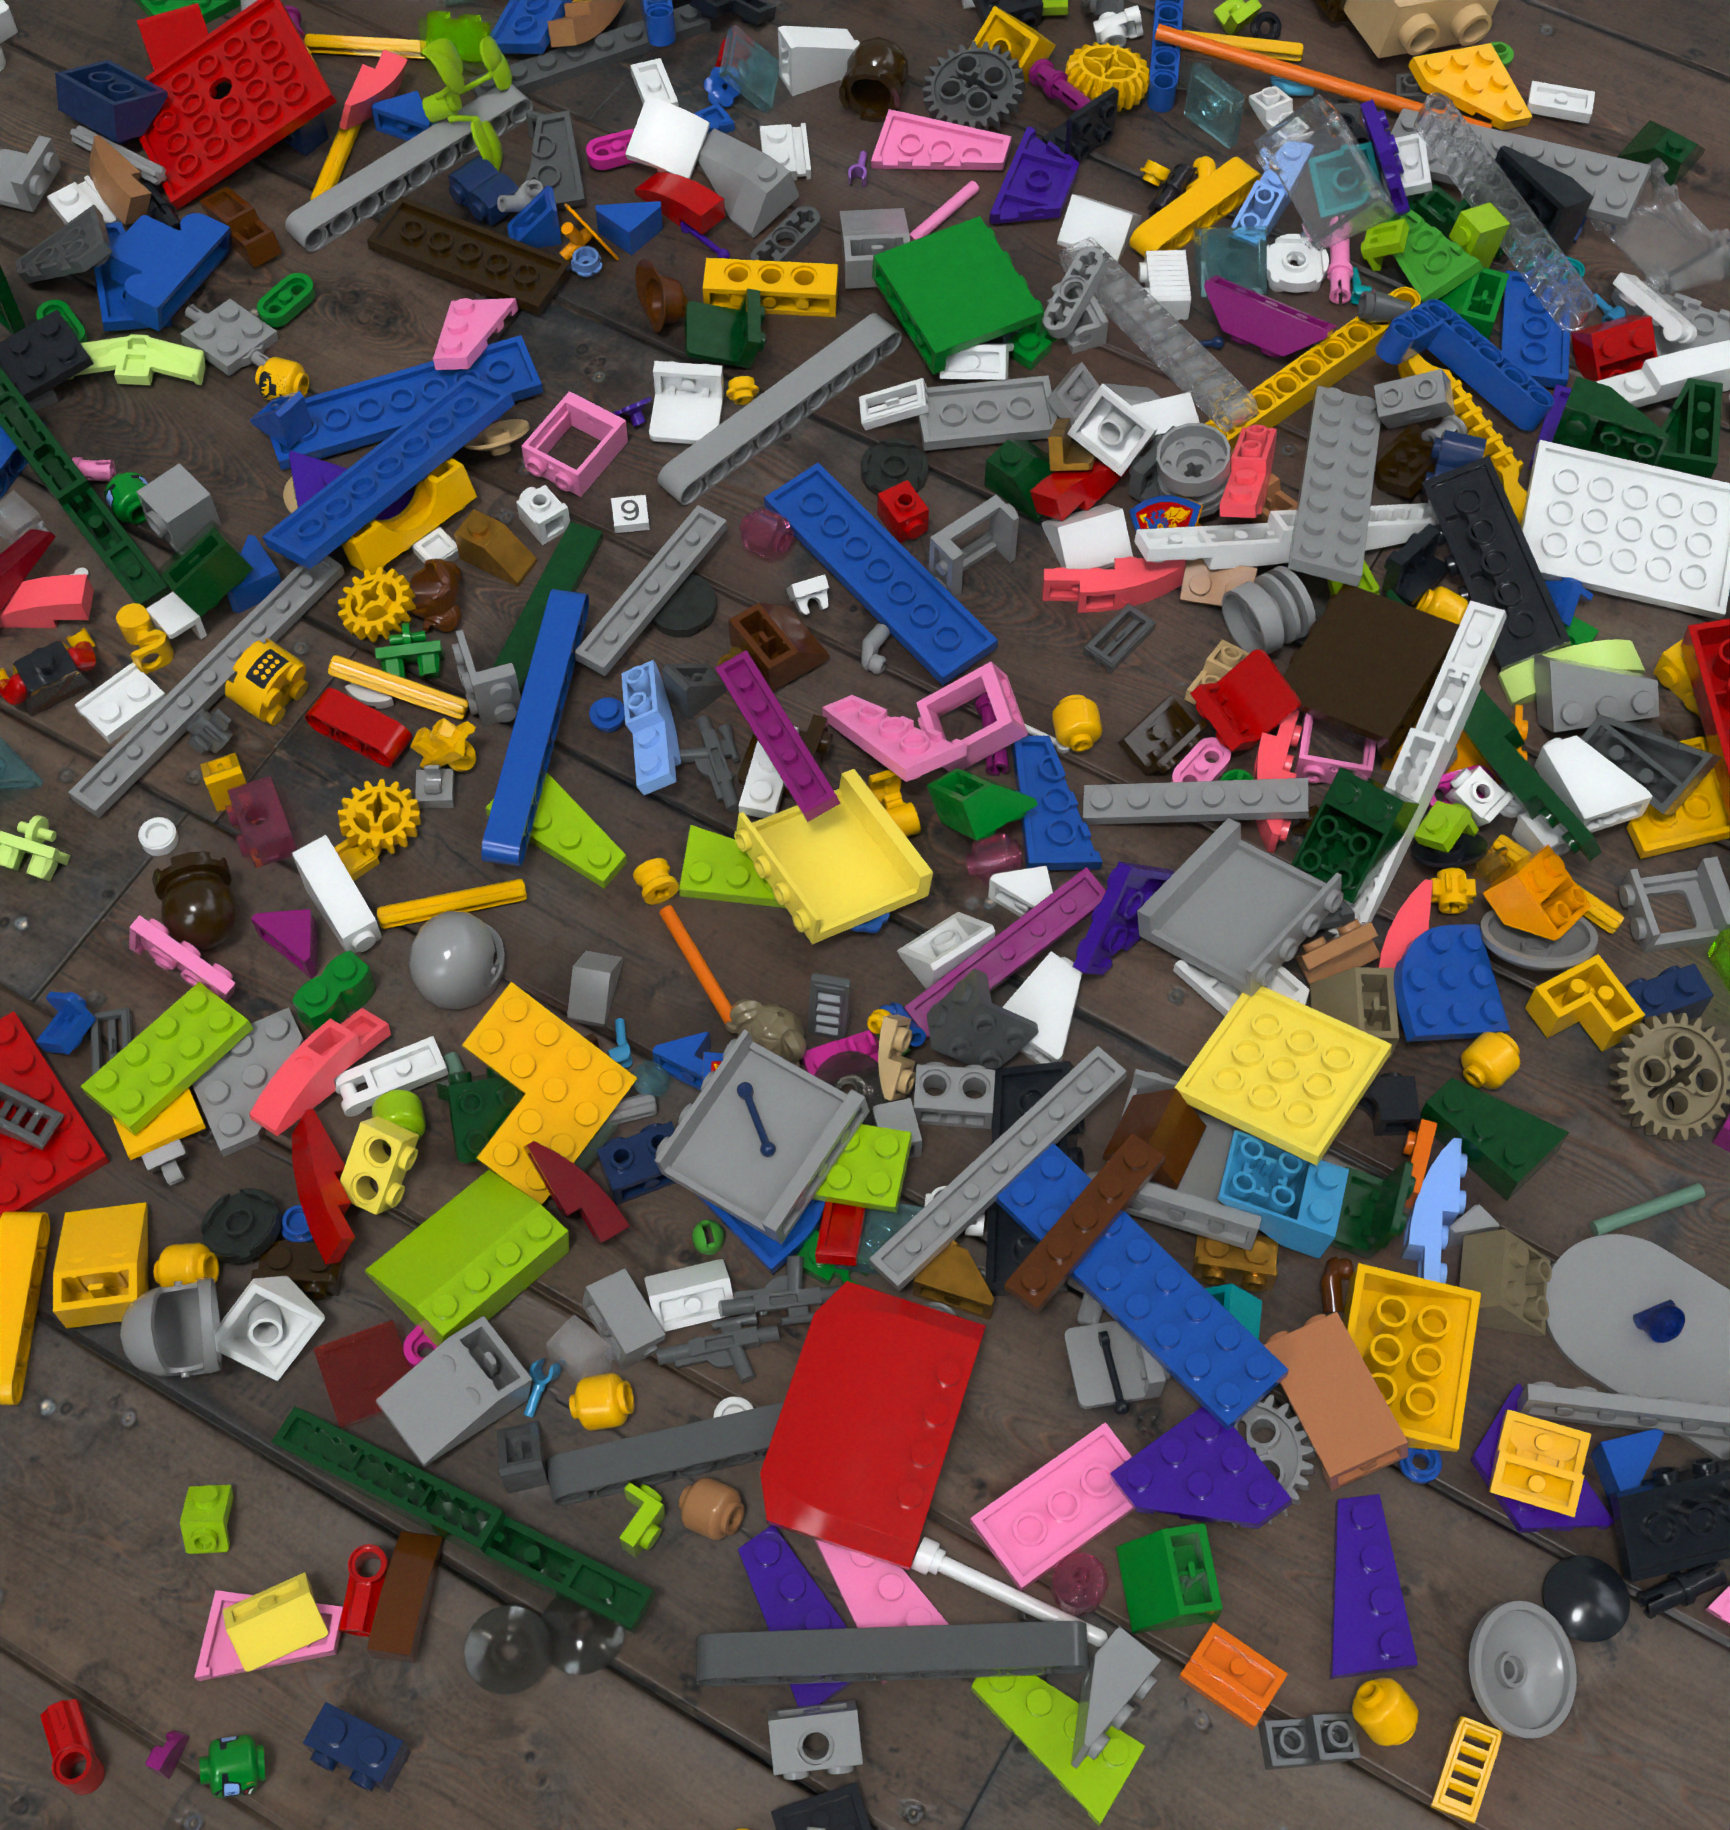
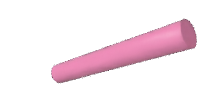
[909,181,979,242]

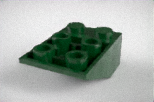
[1552,376,1669,466]
[161,520,254,617]
[1291,767,1419,904]

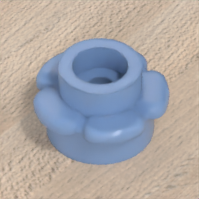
[571,246,603,277]

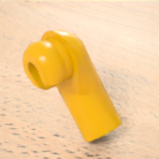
[1186,156,1216,191]

